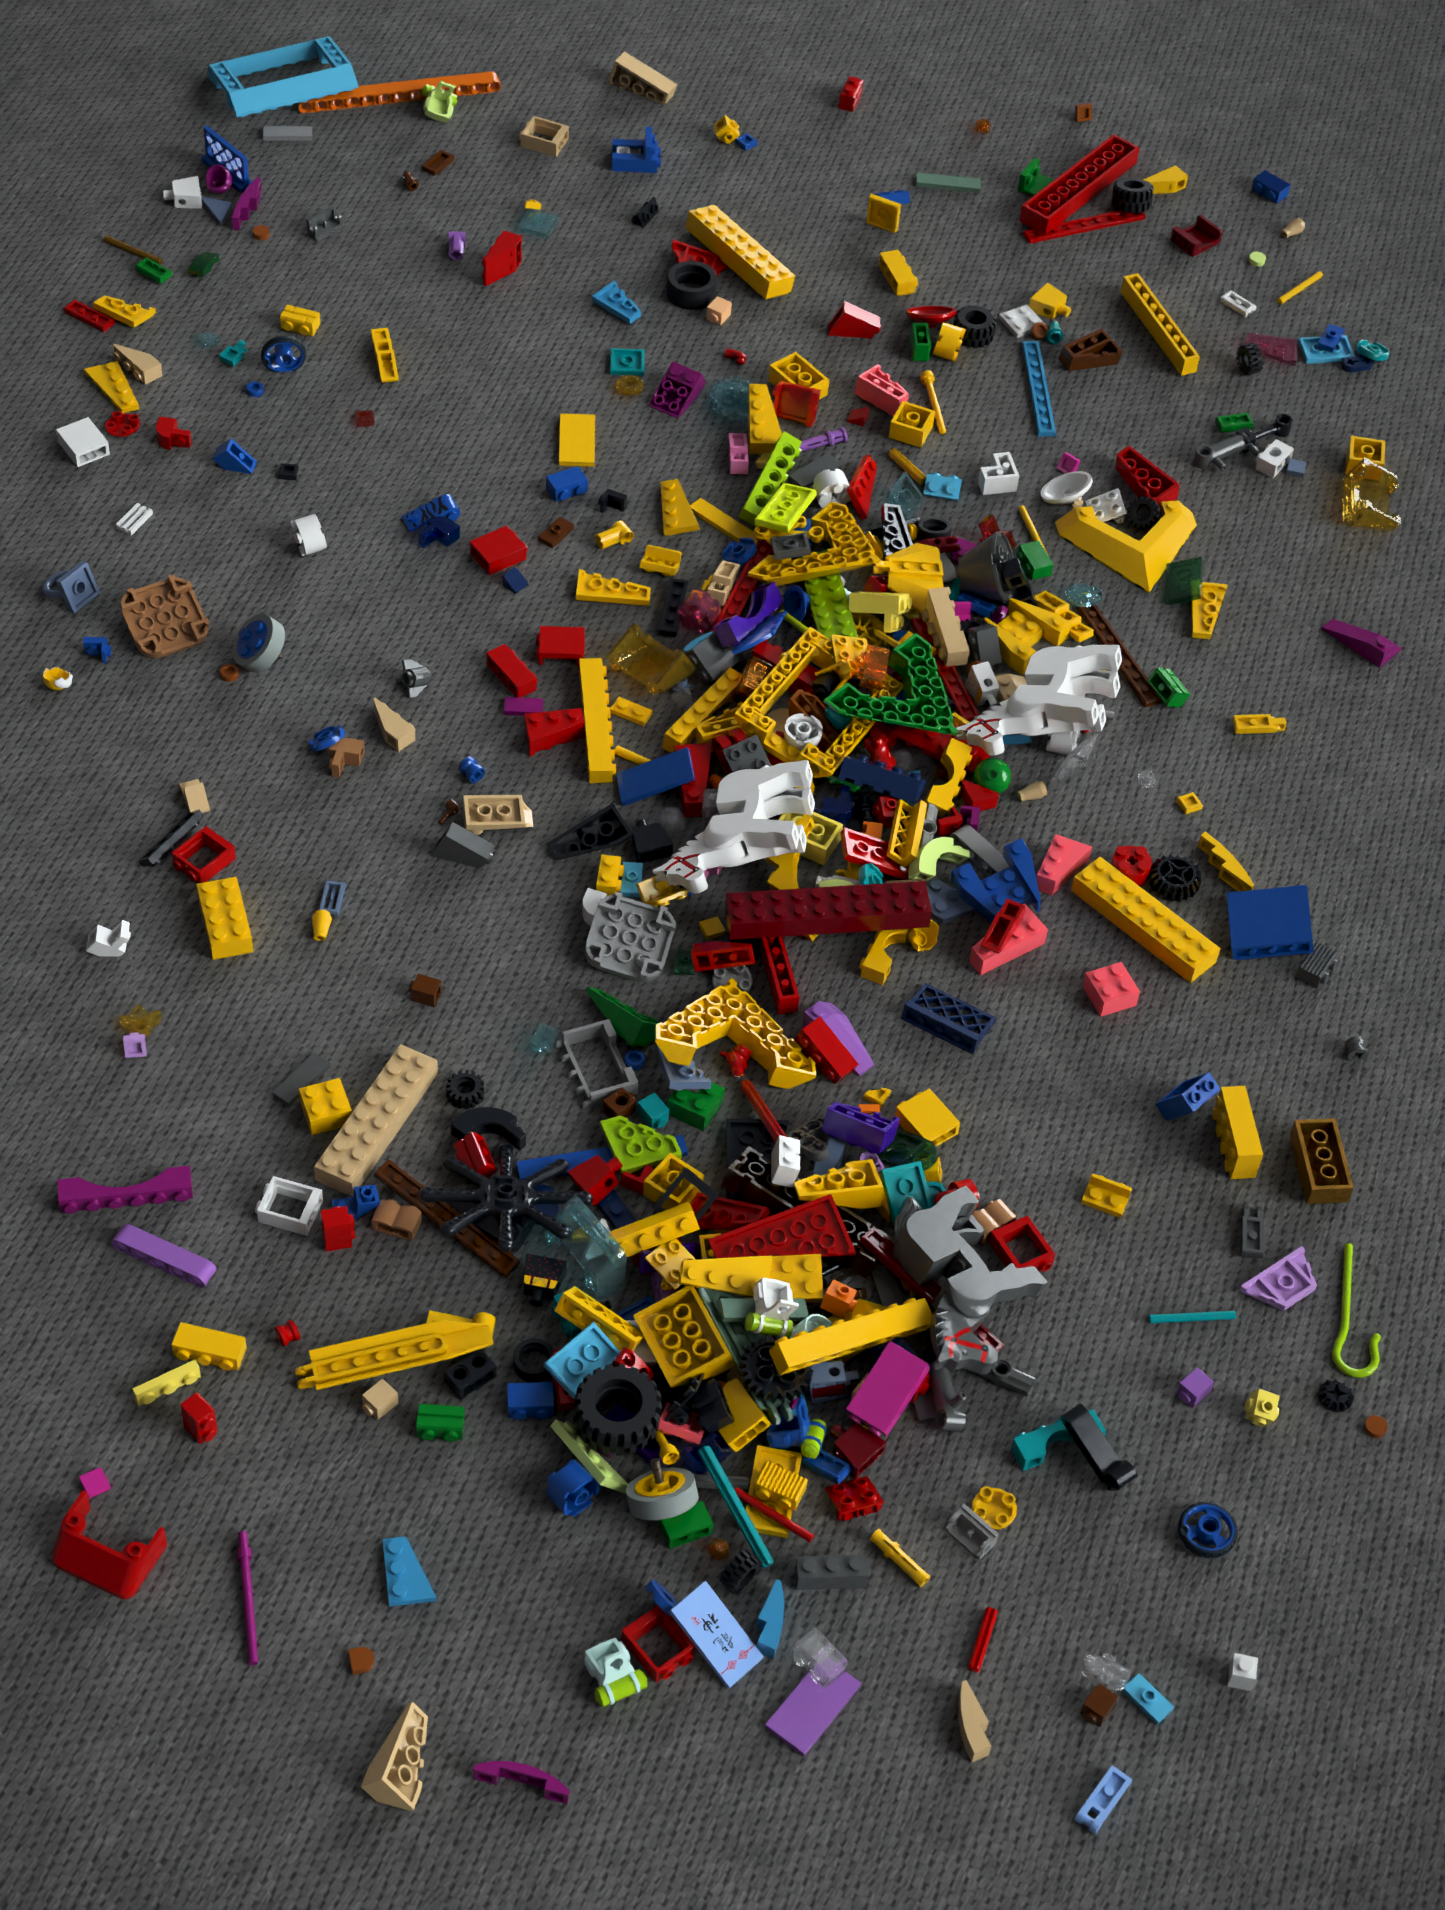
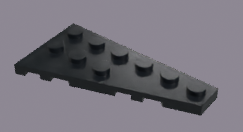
[726,1118,789,1203]

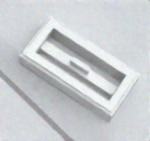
[1220,290,1256,317]
[116,503,153,535]

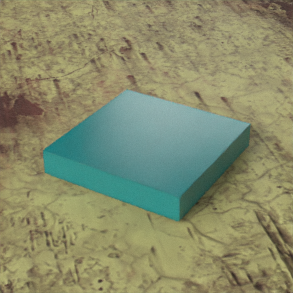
[610,348,645,376]

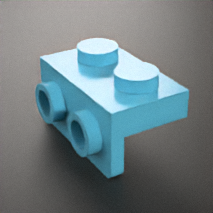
[923,472,962,501]

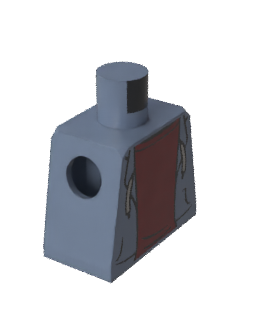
[809,1361,859,1404]

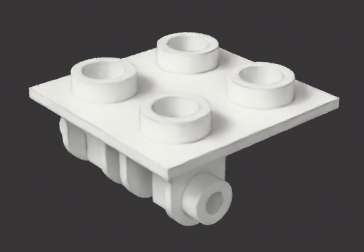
[1085,488,1126,524]

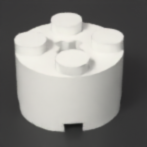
[812,469,851,508]
[290,514,327,557]
[1046,730,1080,756]

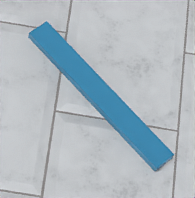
[1022,341,1056,436]

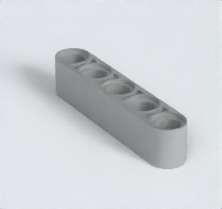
[950,825,1009,877]

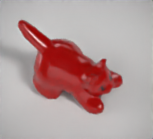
[864,734,896,768]

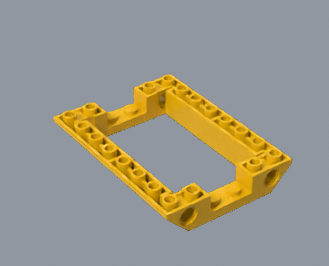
[734,627,903,778]

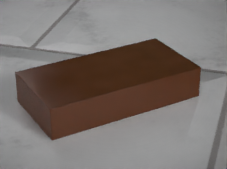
[422,150,454,176]

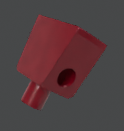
[830,1424,887,1479]

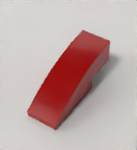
[980,898,1026,954]

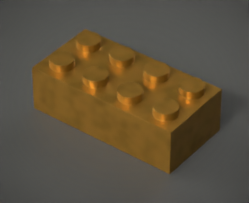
[1290,1118,1354,1204]

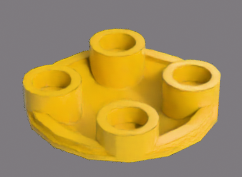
[971,1486,1017,1530]

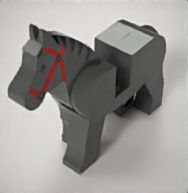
[892,1186,1048,1375]

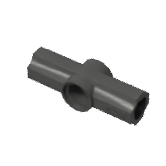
[970,1359,1035,1396]

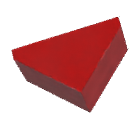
[960,780,999,811]

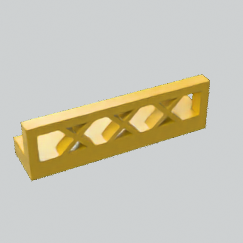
[886,799,927,868]
[554,1286,645,1352]

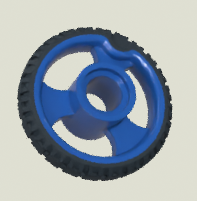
[261,335,306,372]
[1178,1502,1238,1558]

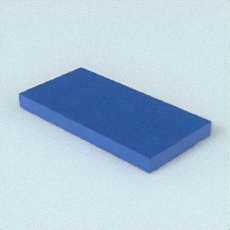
[616,747,695,806]

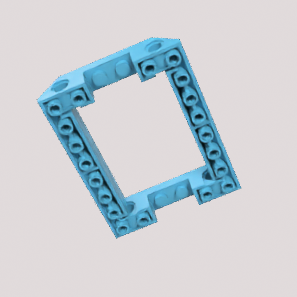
[207,36,359,117]

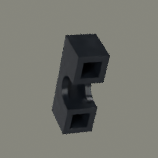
[1000,557,1038,607]

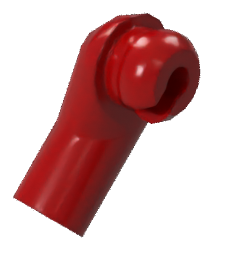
[725,349,747,365]

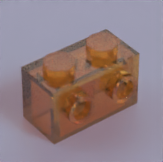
[857,645,890,691]

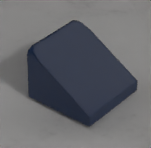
[503,567,529,594]

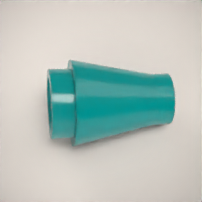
[1046,321,1063,344]

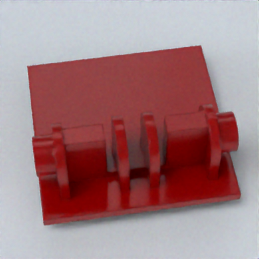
[825,1476,884,1522]

